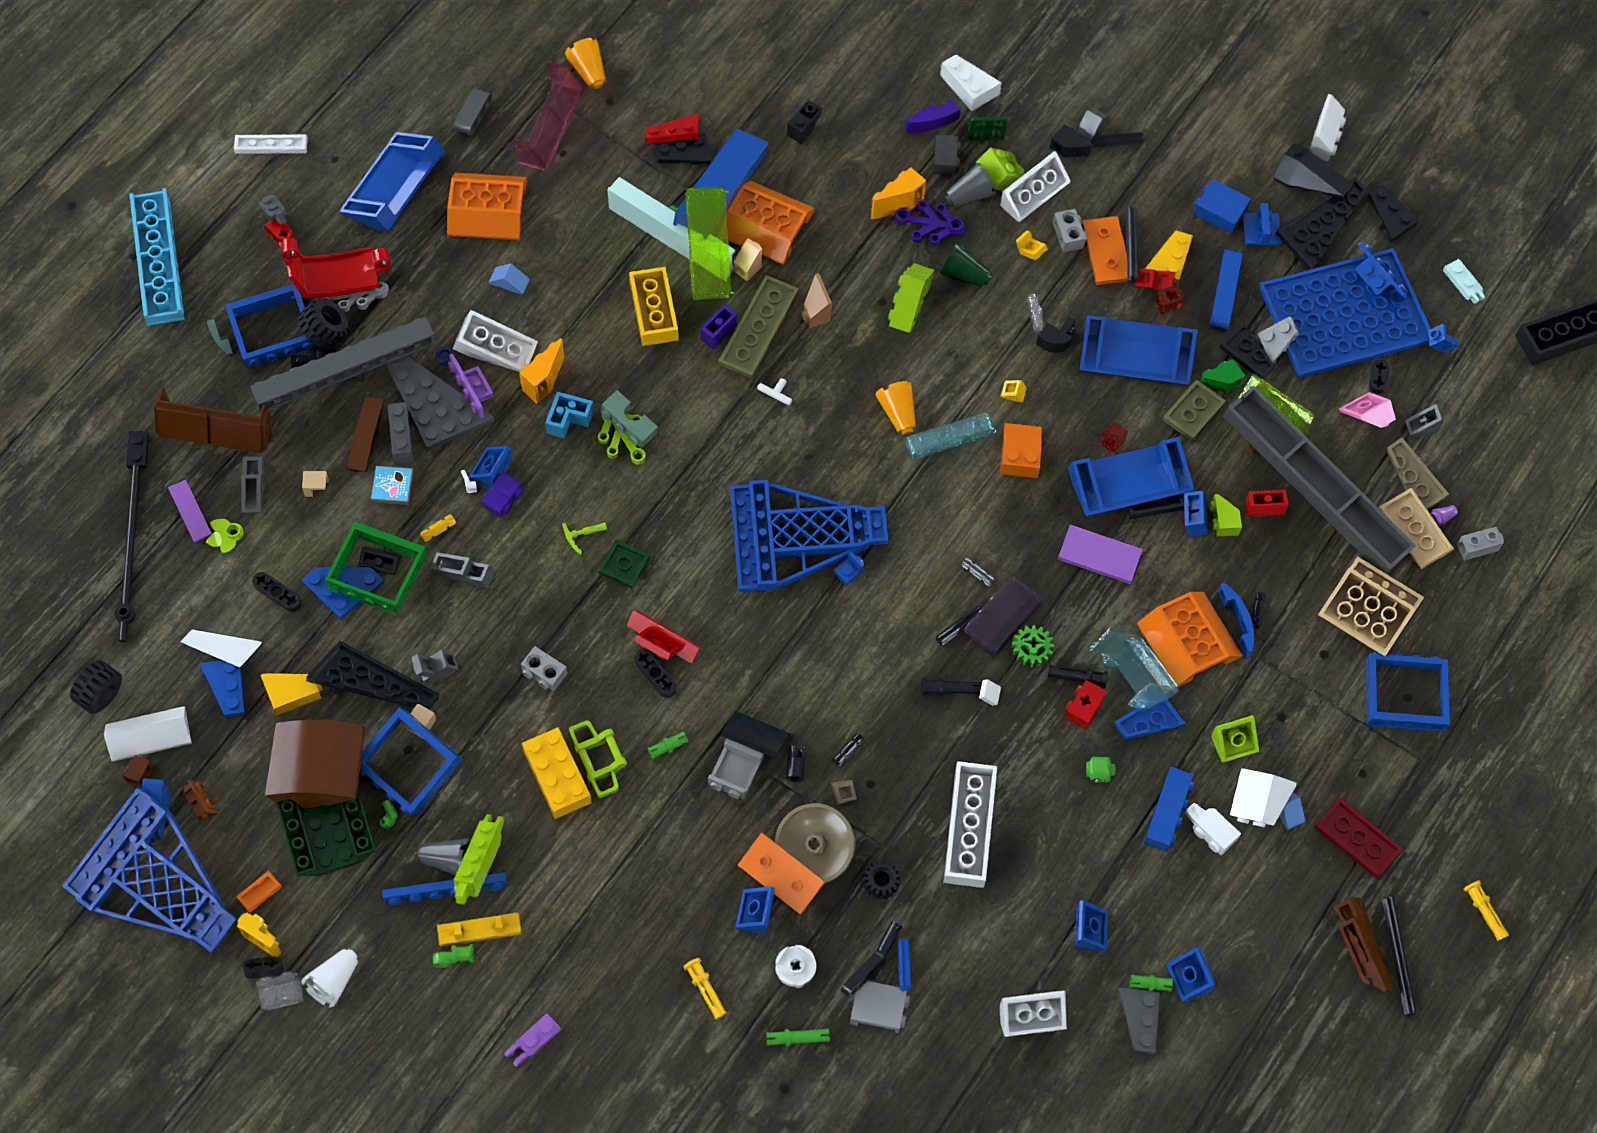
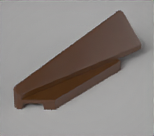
[1333,897,1394,991]

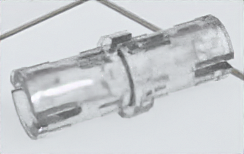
[1026,294,1045,332]

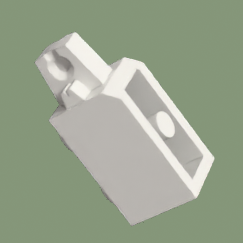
[1185,803,1241,855]

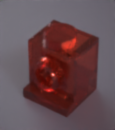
[1154,285,1185,315]
[1099,421,1128,454]

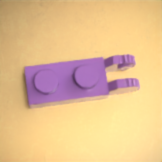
[504,1014,561,1067]

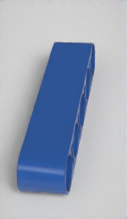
[1209,249,1243,330]

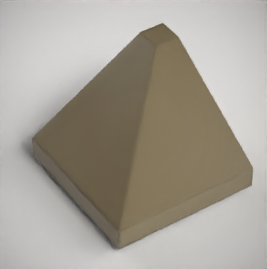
[831,780,857,804]

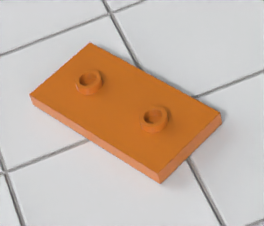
[1082,216,1128,285]
[738,833,825,914]

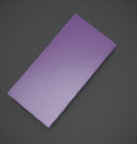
[1058,525,1142,584]

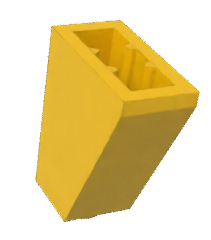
[261,674,323,716]

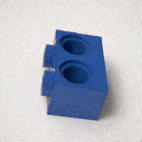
[1184,491,1208,537]

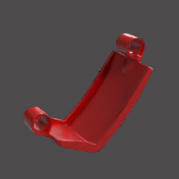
[281,238,391,299]

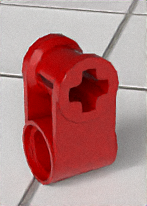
[264,220,295,247]

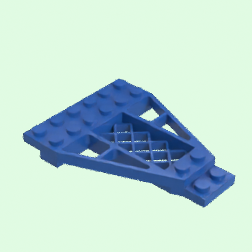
[730,480,888,592]
[62,788,238,952]

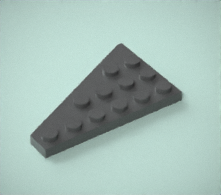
[385,355,495,450]

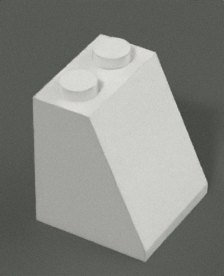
[1230,768,1296,827]

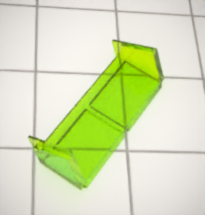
[686,187,735,300]

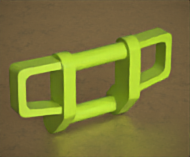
[569,720,627,798]

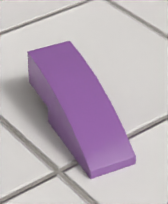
[168,480,212,543]

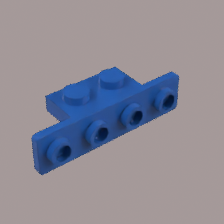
[1355,242,1409,300]

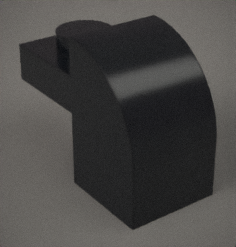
[1036,317,1076,353]

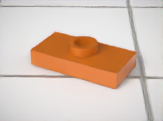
[236,871,282,913]

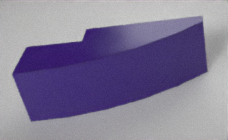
[905,100,961,133]

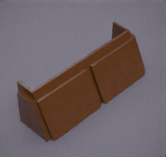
[154,387,274,453]

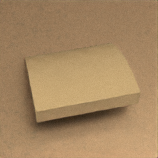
[1318,557,1424,656]

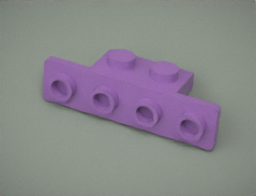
[448,353,494,418]

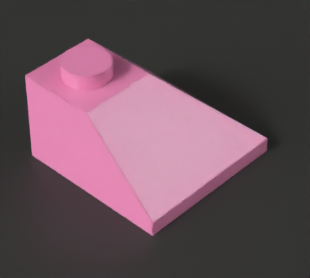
[1339,392,1396,427]

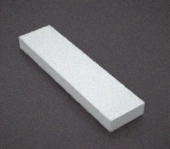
[234,135,308,154]

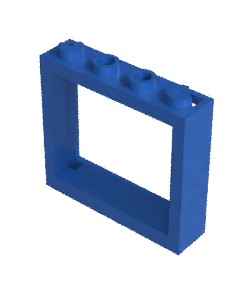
[225,284,318,369]
[1366,652,1450,732]
[360,707,463,815]

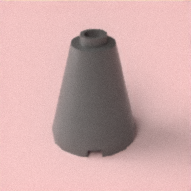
[945,163,996,208]
[418,838,472,876]

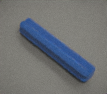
[898,938,911,992]

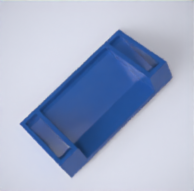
[339,132,444,231]
[1080,315,1198,385]
[1068,437,1194,517]

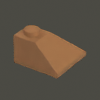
[802,273,832,328]

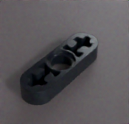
[252,572,302,612]
[635,649,676,698]
[841,950,887,998]

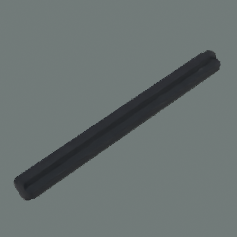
[1382,897,1417,1016]

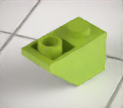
[1209,494,1242,537]

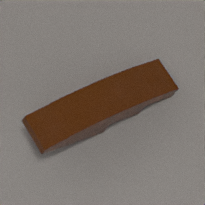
[347,396,384,472]

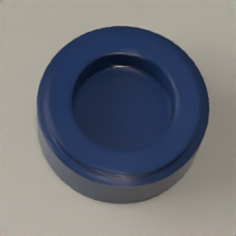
[435,347,454,366]

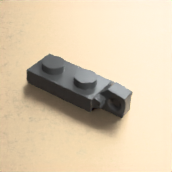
[258,195,287,225]

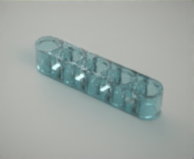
[904,413,996,459]

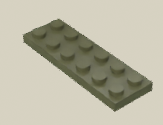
[718,275,799,379]

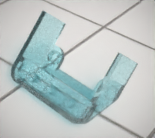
[1089,628,1179,710]

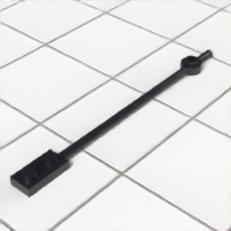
[114,431,149,643]

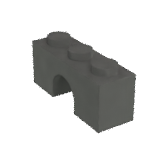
[387,402,414,464]

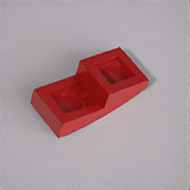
[1135,268,1176,291]

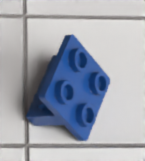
[1243,203,1281,246]

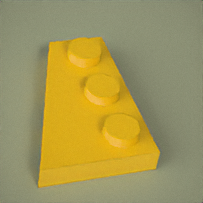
[1145,230,1193,283]

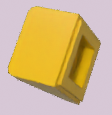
[1001,380,1027,402]

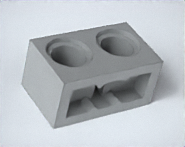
[1053,209,1087,252]
[521,646,568,692]

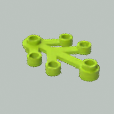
[598,414,646,465]

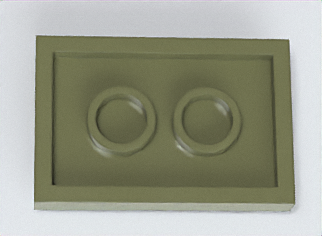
[1162,379,1226,441]

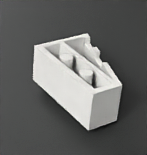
[940,55,1001,111]

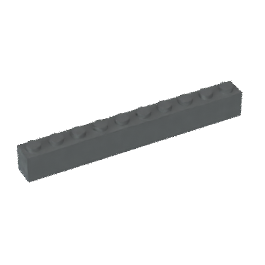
[250,317,436,411]

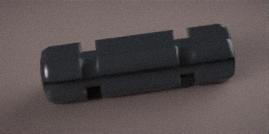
[1251,592,1266,629]
[832,733,864,766]

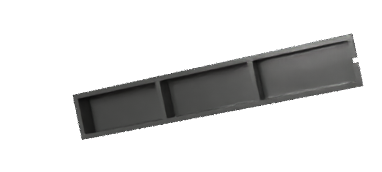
[1223,385,1416,574]

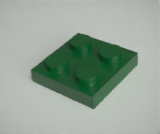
[598,539,650,589]

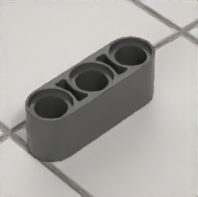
[454,88,492,136]

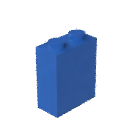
[1194,179,1251,234]

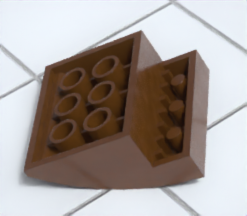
[265,720,365,809]

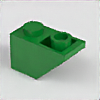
[1200,359,1245,393]

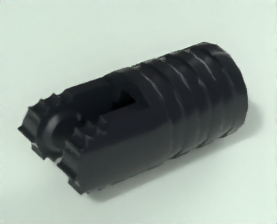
[786,744,806,782]

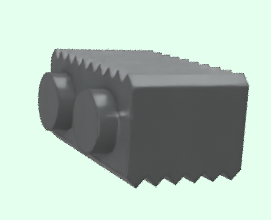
[934,135,961,175]

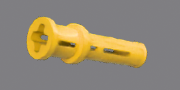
[1464,880,1509,941]
[684,958,727,1020]

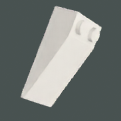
[453,310,538,372]

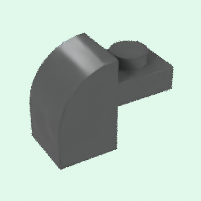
[411,650,459,682]

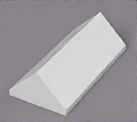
[1000,152,1071,222]
[104,706,192,762]

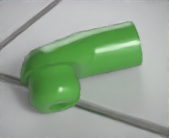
[380,799,398,829]

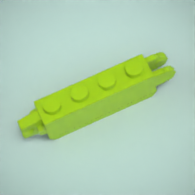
[454,815,504,904]

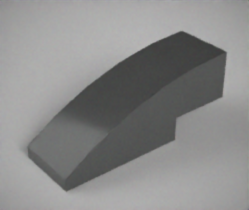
[241,457,265,513]
[430,552,495,589]

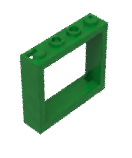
[325,522,427,614]

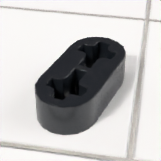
[1369,360,1389,394]
[243,957,284,979]

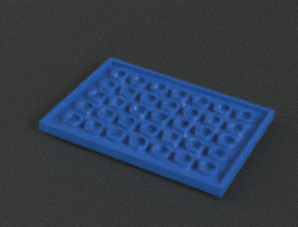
[1258,248,1431,378]

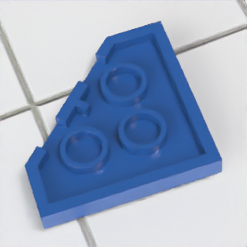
[302,567,385,620]

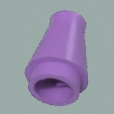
[1430,505,1458,527]

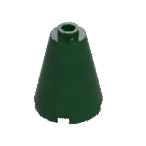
[940,242,992,287]

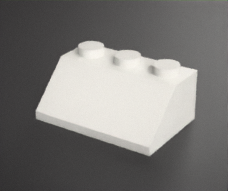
[1310,94,1346,162]
[1000,991,1067,1036]

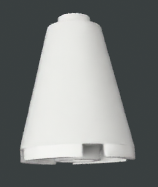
[302,949,358,1007]

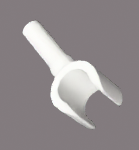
[461,470,477,493]

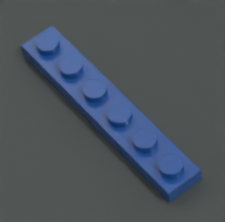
[382,873,507,905]

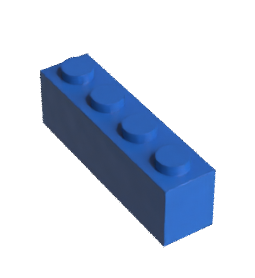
[1144,766,1194,852]

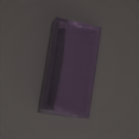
[964,575,1042,658]

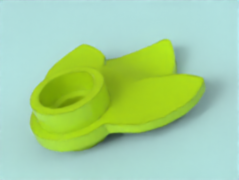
[206,519,244,553]

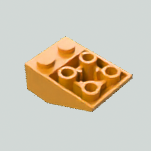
[871,167,926,220]
[519,338,565,404]

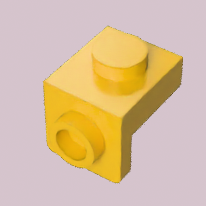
[1016,230,1047,261]

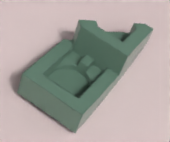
[207,319,233,355]

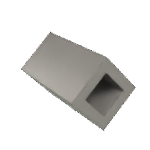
[1457,527,1504,560]

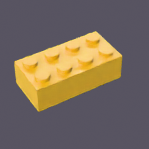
[629,267,679,346]
[522,727,592,819]

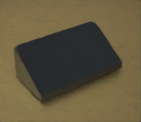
[358,546,402,575]

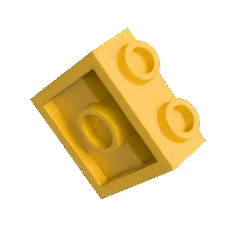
[237,913,282,957]

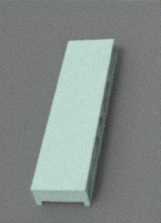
[608,177,735,282]

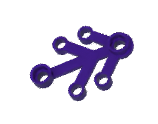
[895,200,965,246]

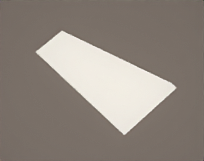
[181,630,262,667]

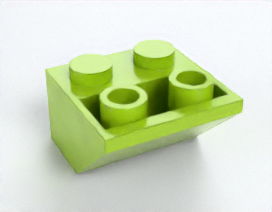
[976,148,1024,191]

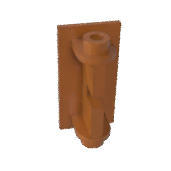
[183,780,219,821]

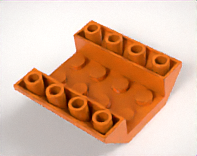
[447,173,527,240]
[719,181,815,265]
[1137,592,1243,688]

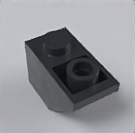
[787,100,823,144]
[1050,124,1092,157]

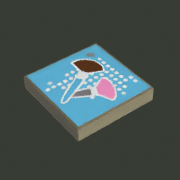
[370,465,414,505]

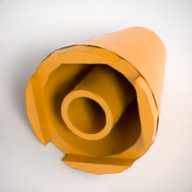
[565,38,606,89]
[875,381,916,435]

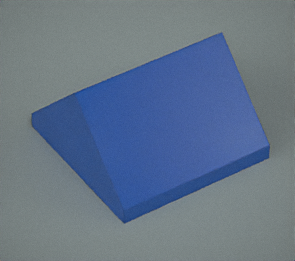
[468,446,512,488]
[735,886,775,935]
[1075,900,1108,951]
[1166,947,1216,1002]

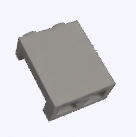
[708,738,764,799]
[850,981,910,1034]

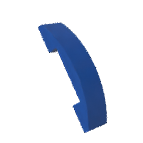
[1217,583,1254,659]

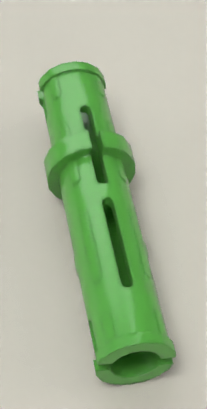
[766,1028,829,1046]

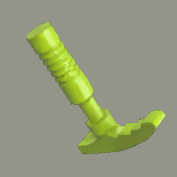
[562,523,607,555]

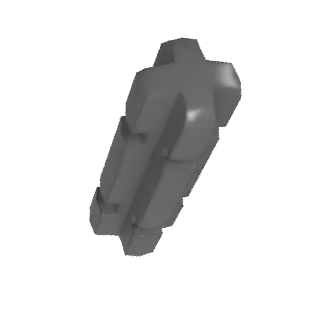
[962,557,996,587]

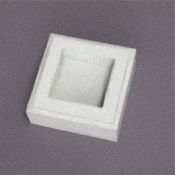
[979,679,1001,706]

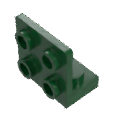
[967,117,1007,141]

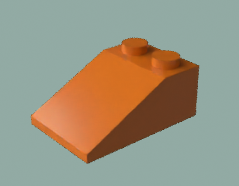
[1000,423,1042,478]

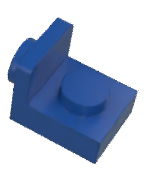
[1428,324,1459,353]
[833,552,864,586]

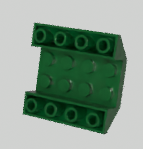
[276,788,376,876]

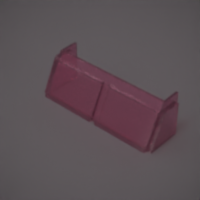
[513,61,582,170]

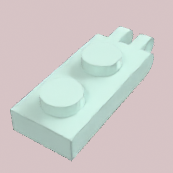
[1443,259,1485,304]

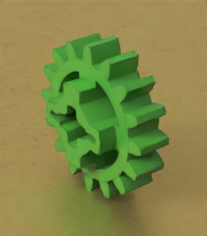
[1011,625,1054,667]

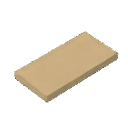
[1379,488,1454,570]

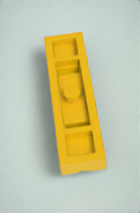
[437,912,522,947]

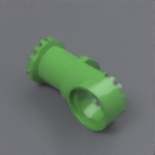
[433,944,474,968]

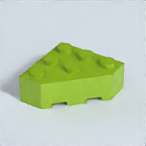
[888,263,935,333]

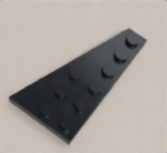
[1276,177,1367,270]
[306,641,439,710]

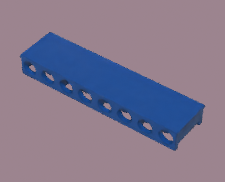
[673,129,769,240]

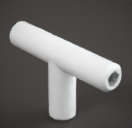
[757,378,792,405]

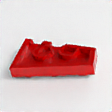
[645,114,699,144]

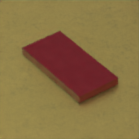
[1314,797,1403,879]

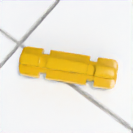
[420,514,456,542]

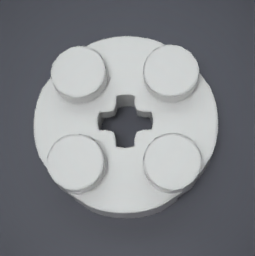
[776,945,816,988]

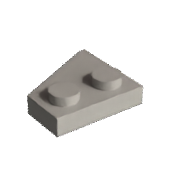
[1258,316,1299,364]

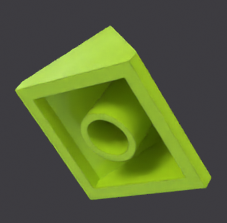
[1211,715,1259,762]

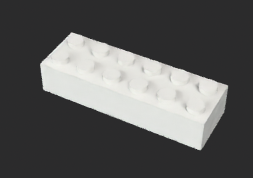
[943,761,997,888]

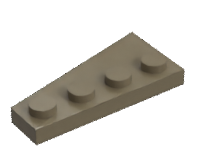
[1386,438,1449,511]

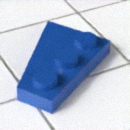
[200,660,245,718]
[1114,693,1185,740]

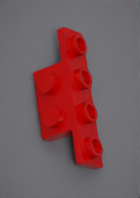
[627,610,700,663]

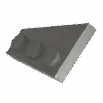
[1118,987,1160,1055]

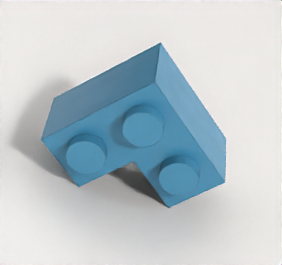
[545,392,594,438]

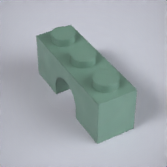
[601,390,658,449]

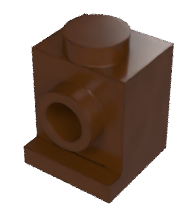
[121,754,154,788]

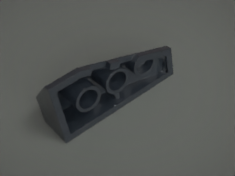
[1274,143,1354,198]

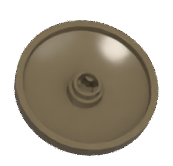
[775,803,855,883]

